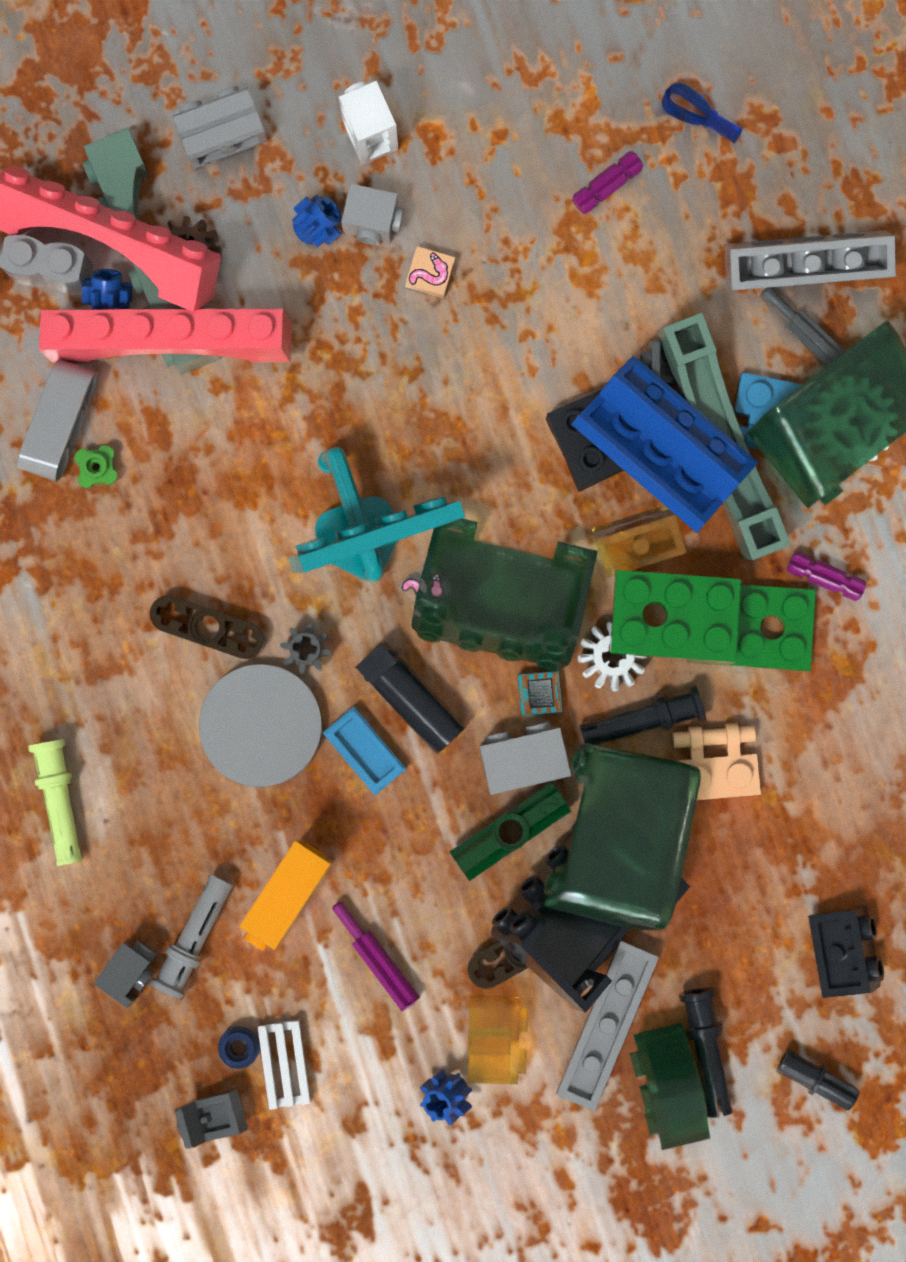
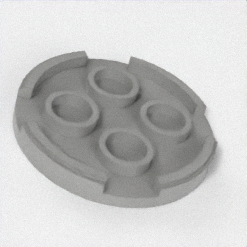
[199,664,322,787]

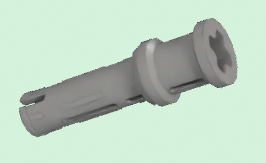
[149,874,234,1000]

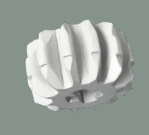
[577,622,647,692]

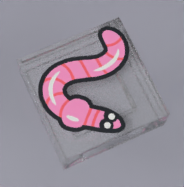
[397,560,454,618]

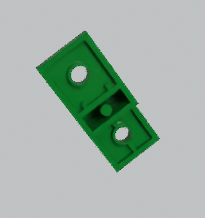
[610,570,816,672]

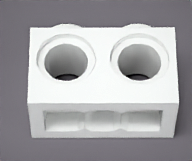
[339,81,398,165]

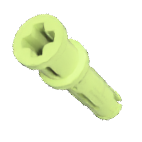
[28,739,83,866]

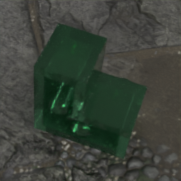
[629,1023,710,1150]

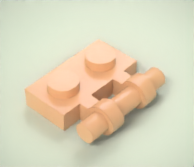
[672,723,761,802]

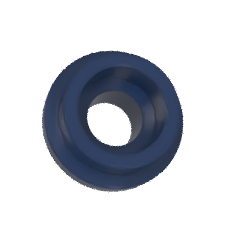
[218,1026,260,1069]

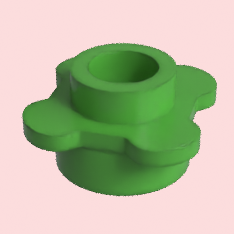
[74,445,118,489]

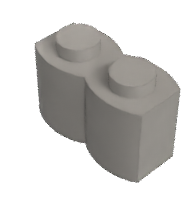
[0,235,93,294]

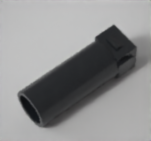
[355,642,466,755]

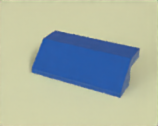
[571,355,759,533]

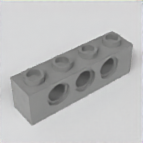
[724,230,896,291]

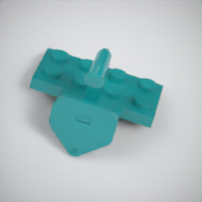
[288,447,465,582]

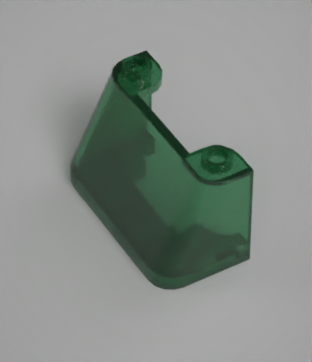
[747,320,906,509]
[544,743,701,931]

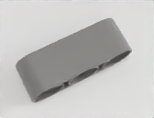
[17,359,98,482]

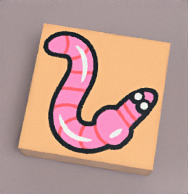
[405,246,455,299]

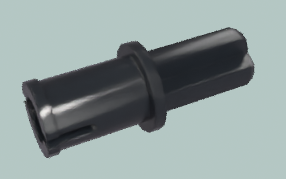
[776,1048,859,1110]

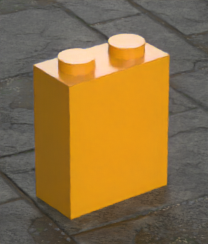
[239,839,335,951]

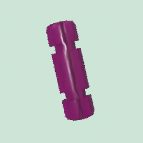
[572,151,643,214]
[787,552,867,601]

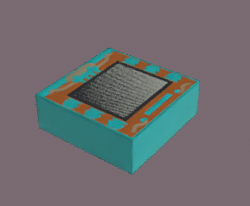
[518,671,562,716]

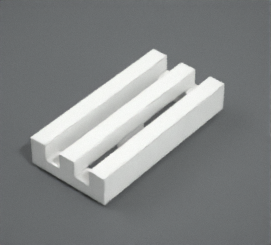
[258,1019,311,1110]

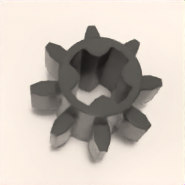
[280,623,332,675]

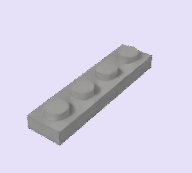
[556,940,659,1112]

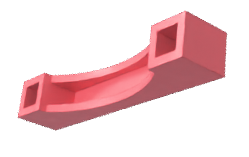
[0,167,222,312]
[39,309,292,363]

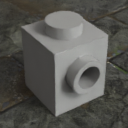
[341,183,404,245]

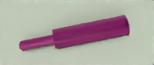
[332,902,420,1012]

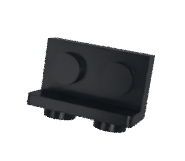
[808,905,884,998]

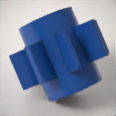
[292,195,342,247]
[81,269,132,310]
[420,1069,472,1125]

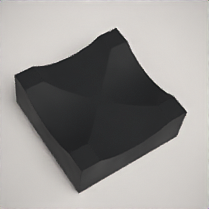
[546,389,624,492]

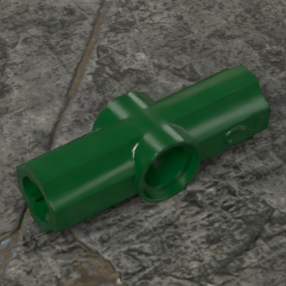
[449,782,572,881]

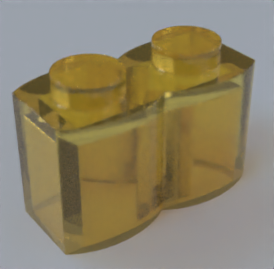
[467,995,528,1085]

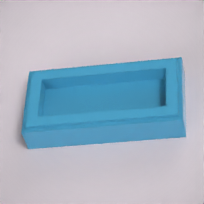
[323,707,406,795]

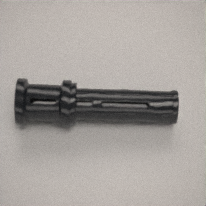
[579,684,706,750]
[679,987,733,1118]

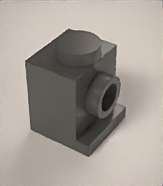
[94,939,158,1008]

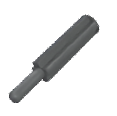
[762,287,860,381]

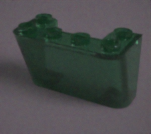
[411,518,598,671]

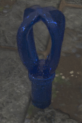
[662,83,743,143]

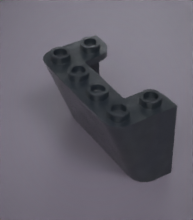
[491,814,690,1013]

